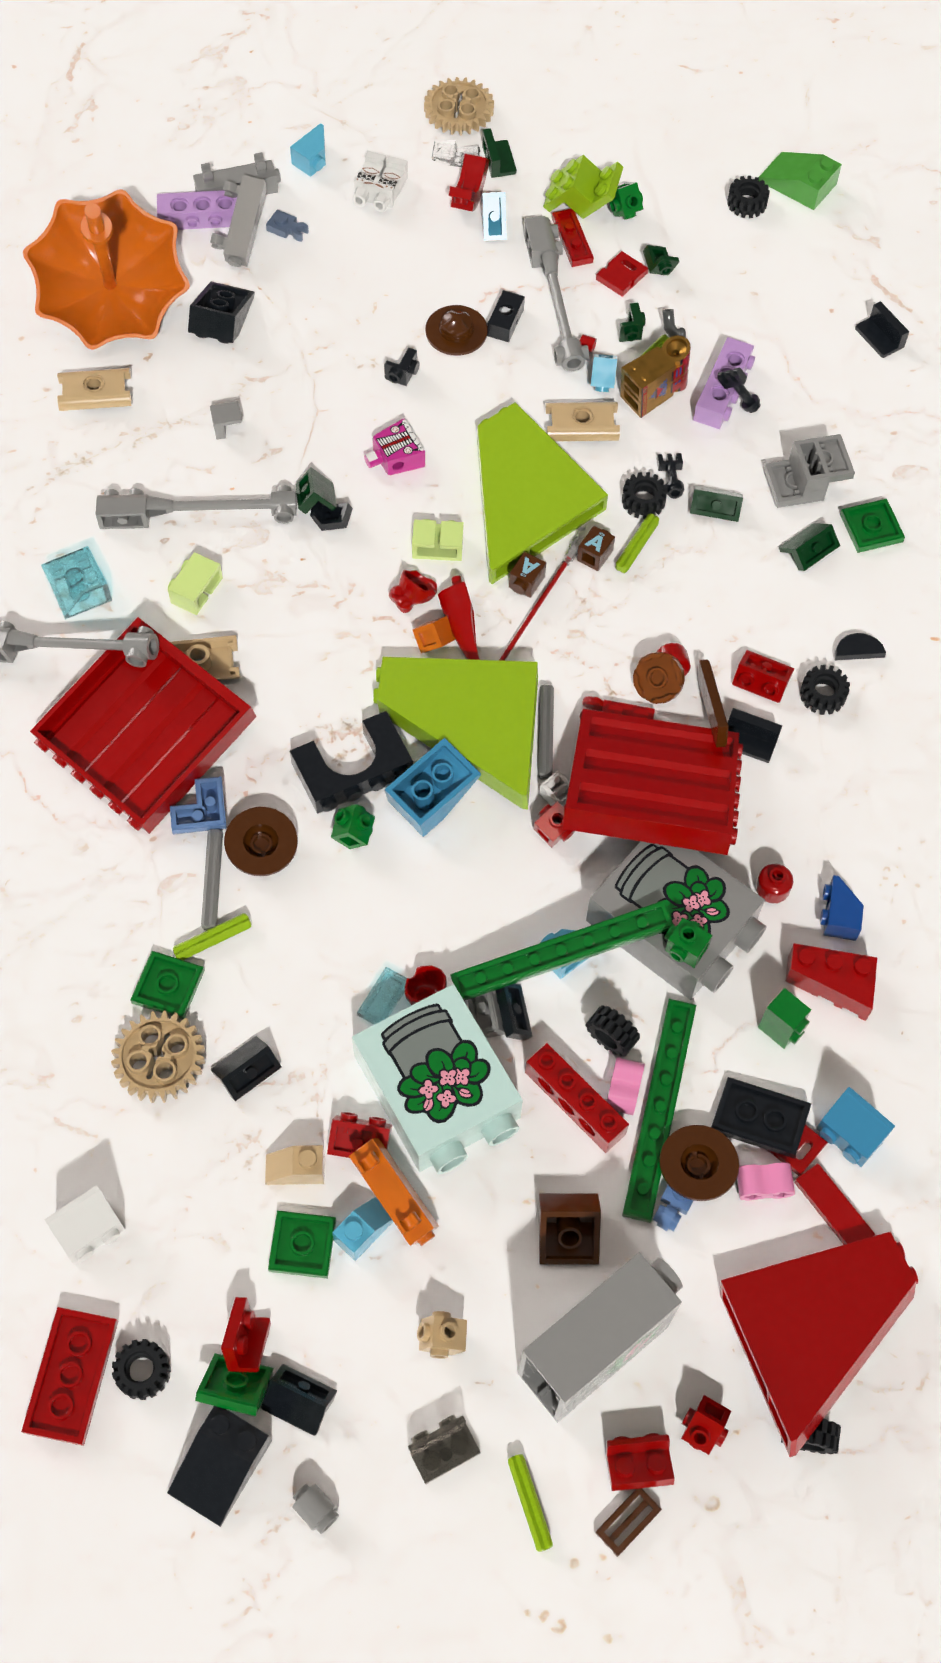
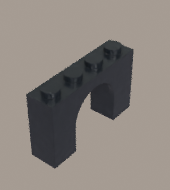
[290,711,413,814]

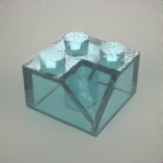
[41,546,112,620]

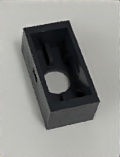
[487,290,525,343]

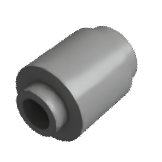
[292,1484,339,1534]

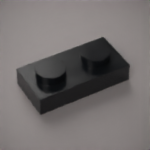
[495,983,533,1041]

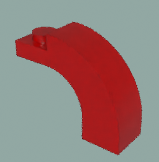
[448,154,490,212]

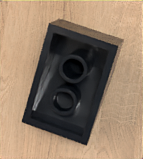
[188,281,255,344]
[167,1406,272,1527]

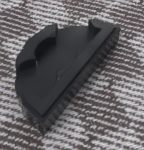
[834,633,886,661]

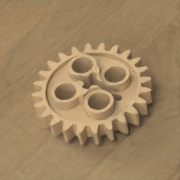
[424,77,494,136]
[111,1011,206,1103]

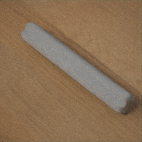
[538,684,554,779]
[201,829,223,931]

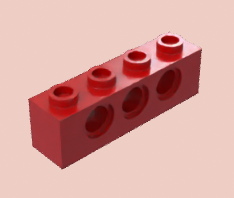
[525,1043,629,1153]

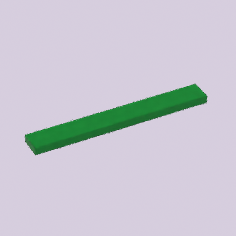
[450,900,673,1001]
[622,998,697,1223]

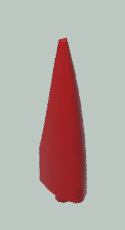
[438,575,480,660]

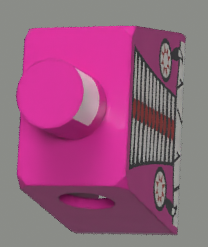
[364,418,425,475]

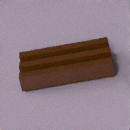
[595,1488,662,1557]

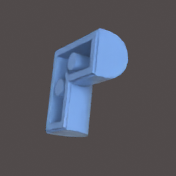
[170,776,227,835]

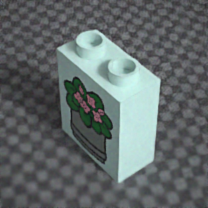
[352,984,523,1174]

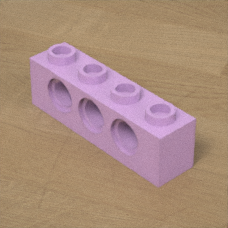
[157,190,237,230]
[693,337,756,429]

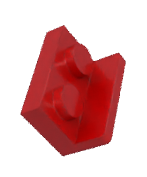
[732,650,795,703]
[327,1112,393,1158]
[221,1297,271,1372]
[606,1433,675,1491]

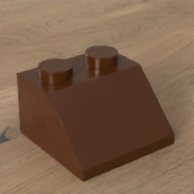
[538,1193,601,1265]

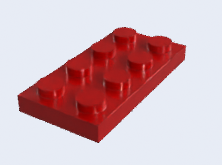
[21,1307,119,1446]

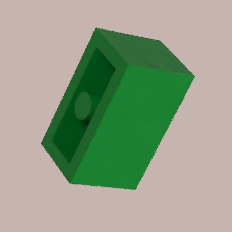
[758,988,812,1049]

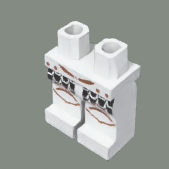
[354,150,408,212]

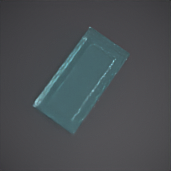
[357,967,407,1025]

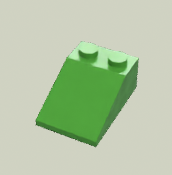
[759,152,842,210]

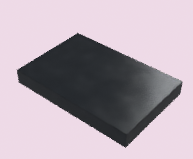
[711,1077,812,1159]

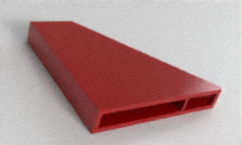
[720,1231,918,1457]

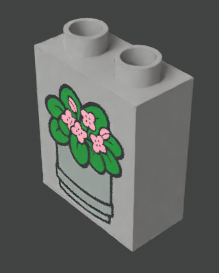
[586,841,767,1000]
[518,1252,683,1423]

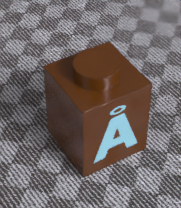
[577,526,615,571]
[509,552,546,598]

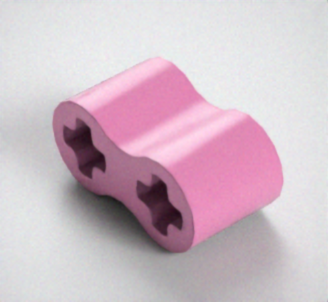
[607,1057,645,1116]
[737,1163,795,1201]

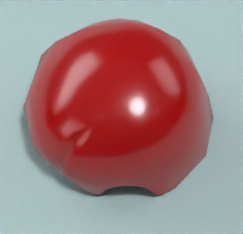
[405,965,447,1005]

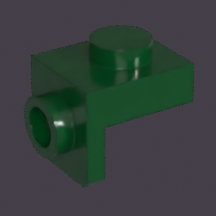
[643,245,680,276]
[618,302,646,342]

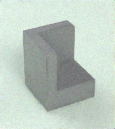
[210,401,243,440]

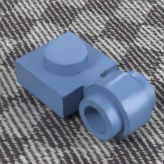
[653,1185,694,1232]

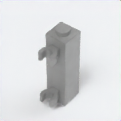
[193,152,281,195]
[210,175,267,267]

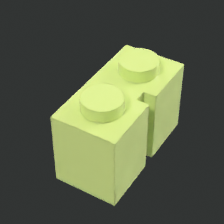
[412,519,464,561]
[167,552,223,615]

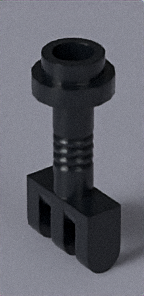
[717,367,761,413]
[656,453,685,499]

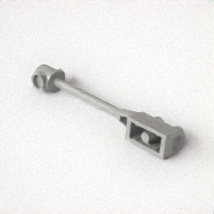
[524,216,589,371]
[95,485,297,529]
[0,621,159,668]

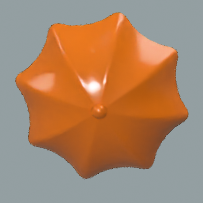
[23,189,190,350]

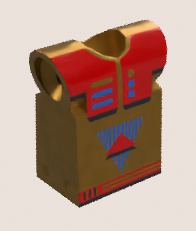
[620,335,691,418]

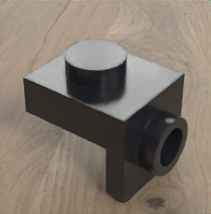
[384,348,420,386]
[310,501,353,531]

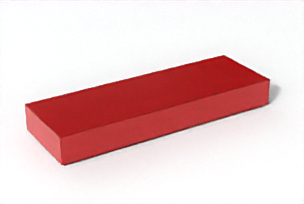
[552,209,594,267]
[794,1163,875,1245]

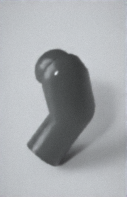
[662,309,686,338]

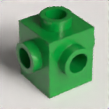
[609,182,644,220]
[331,804,375,849]
[665,918,713,968]

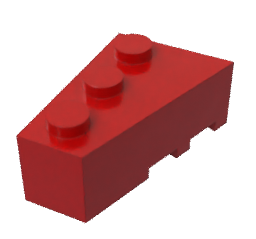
[785,943,878,1021]

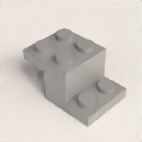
[764,434,855,508]

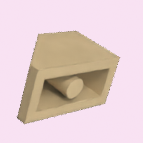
[265,1145,325,1185]

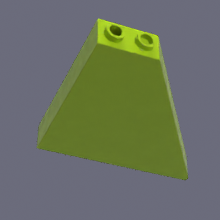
[477,402,608,584]
[373,657,539,810]

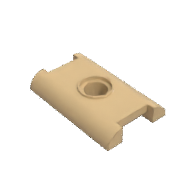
[57,368,132,411]
[545,402,620,442]
[171,635,240,681]

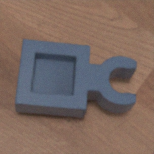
[266,210,309,242]

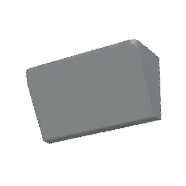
[468,990,505,1038]

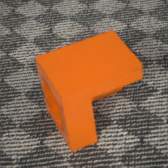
[412,616,455,654]

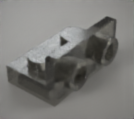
[407,1415,481,1485]

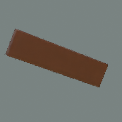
[698,659,729,747]

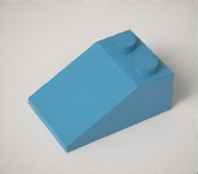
[384,738,481,837]

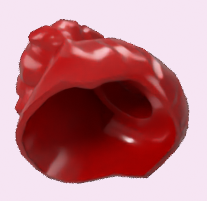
[388,570,437,613]

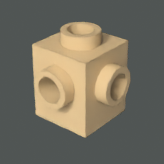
[417,1311,467,1359]

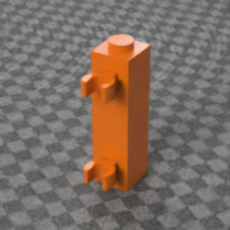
[349,1138,439,1246]

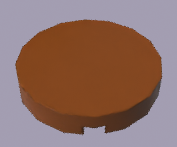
[633,652,685,704]

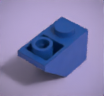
[820,875,864,941]

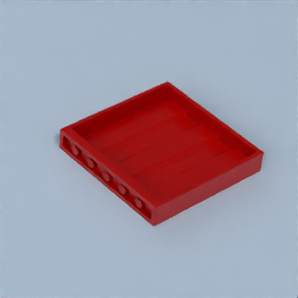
[30,617,257,834]
[562,709,743,855]

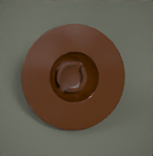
[425,305,487,356]
[224,807,298,876]
[659,1125,739,1201]

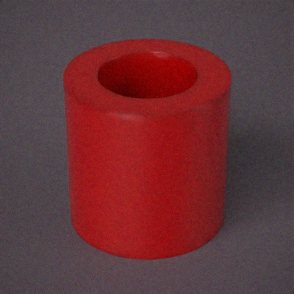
[580,334,597,353]

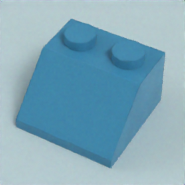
[816,1087,895,1168]

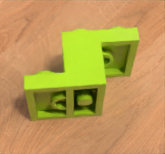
[543,154,624,219]

